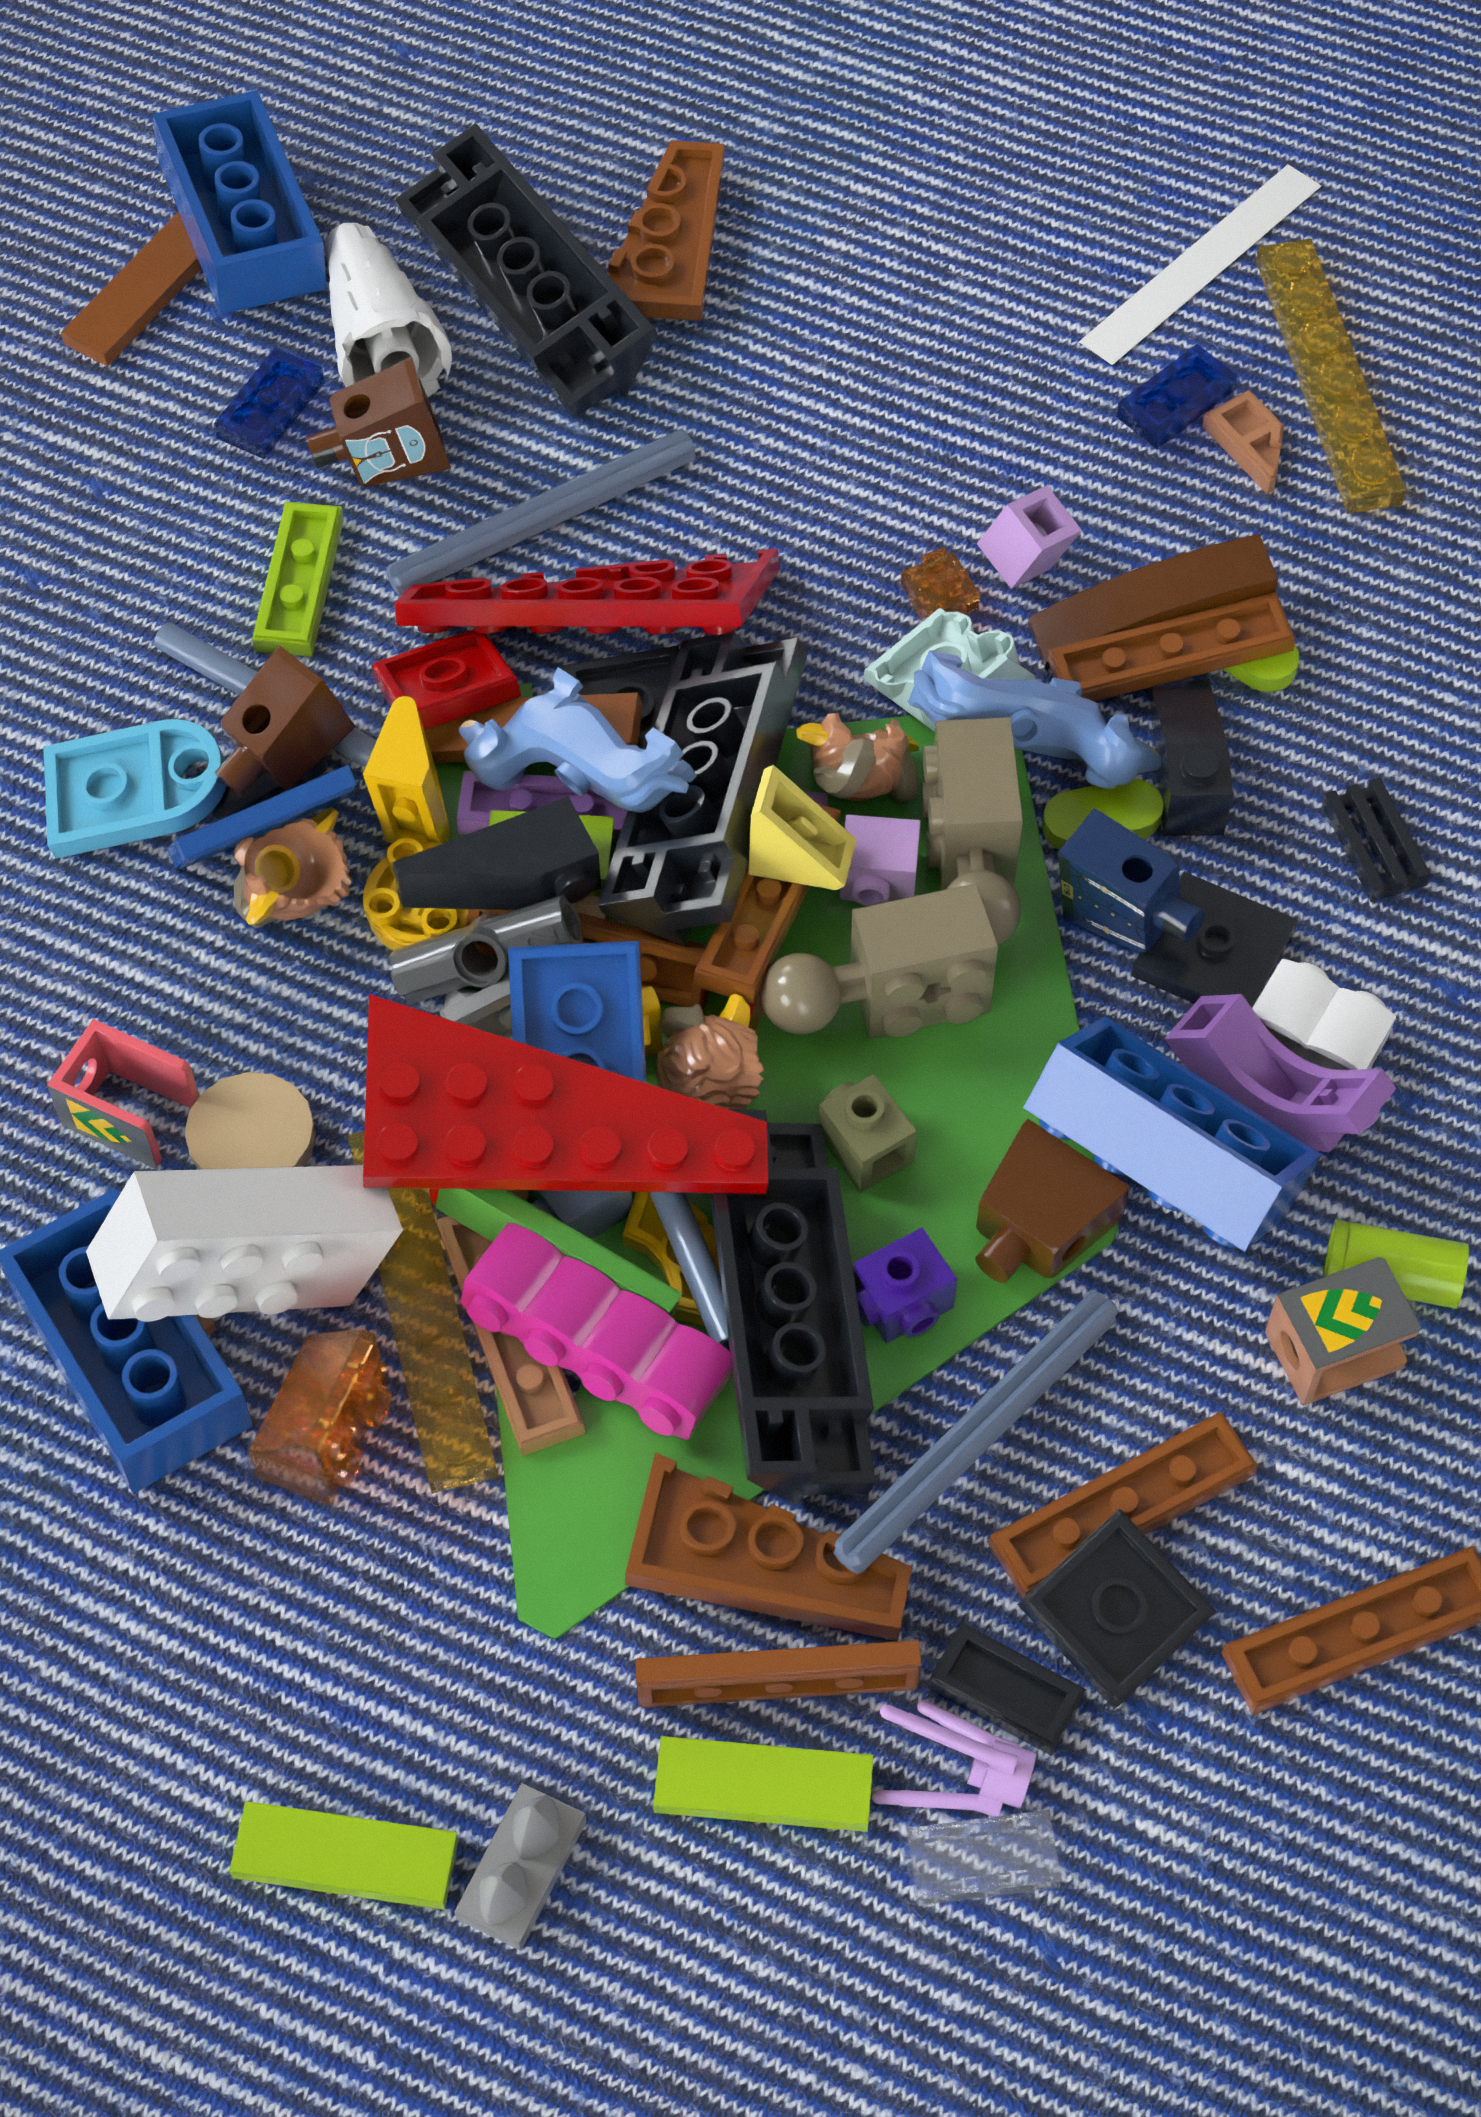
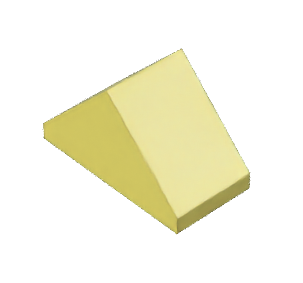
[748,765,857,890]

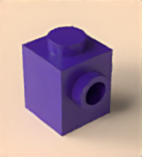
[853,1227,957,1344]

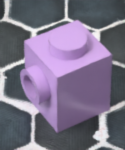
[977,485,1082,589]
[840,815,920,906]

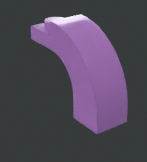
[1165,994,1397,1152]

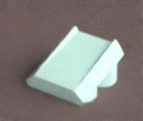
[863,608,1036,732]

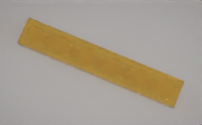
[1256,238,1406,514]
[347,1131,498,1494]

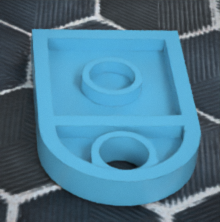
[43,719,226,859]

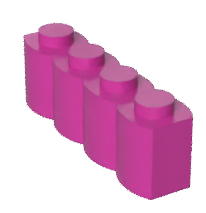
[460,1222,733,1440]

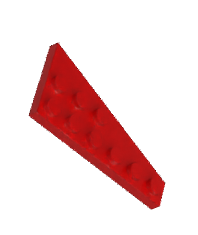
[394,548,780,634]
[363,994,768,1194]

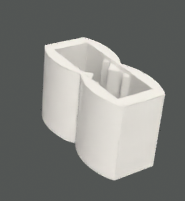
[1252,959,1396,1070]

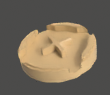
[184,1072,316,1170]

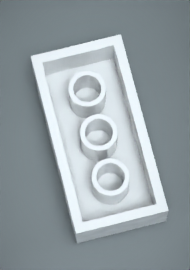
[86,1165,403,1322]

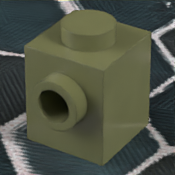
[819,1074,917,1193]

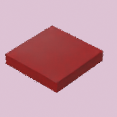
[371,629,522,730]

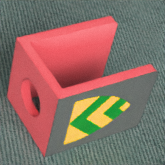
[47,1019,200,1168]

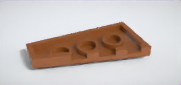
[608,140,725,321]
[625,1452,912,1641]

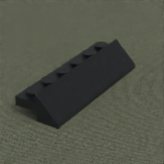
[394,123,658,419]
[598,631,808,946]
[710,1109,876,1506]

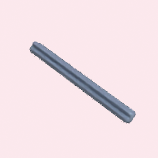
[387,430,696,596]
[834,1291,1118,1574]

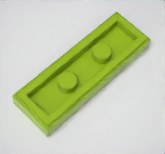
[252,501,344,657]
[653,1736,874,1832]
[229,1801,459,1910]

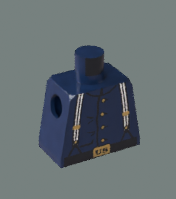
[1058,808,1205,953]

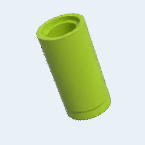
[1323,1219,1469,1309]

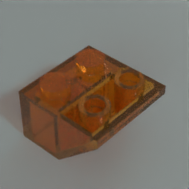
[248,1329,392,1506]

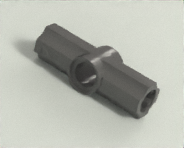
[389,894,584,1004]

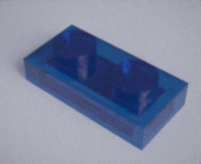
[1117,344,1238,449]
[214,348,325,459]

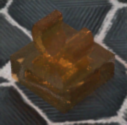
[900,547,980,622]

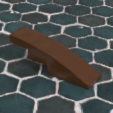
[1028,534,1278,670]

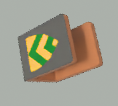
[1265,1257,1421,1406]

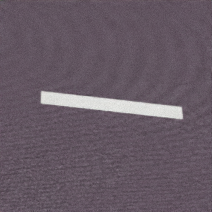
[1079,164,1321,365]

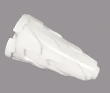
[325,223,452,397]

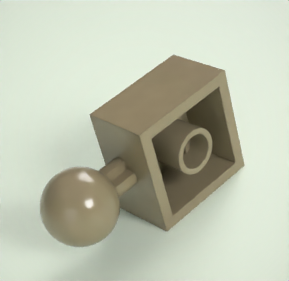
[920,717,1023,946]
[760,883,998,1039]

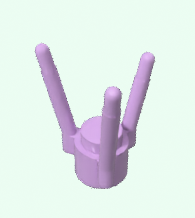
[872,1700,1037,1818]

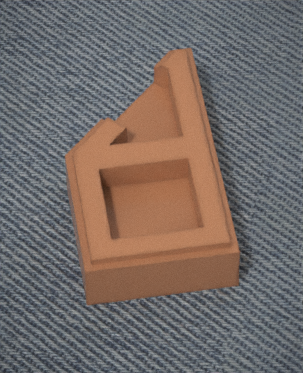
[1202,390,1284,494]

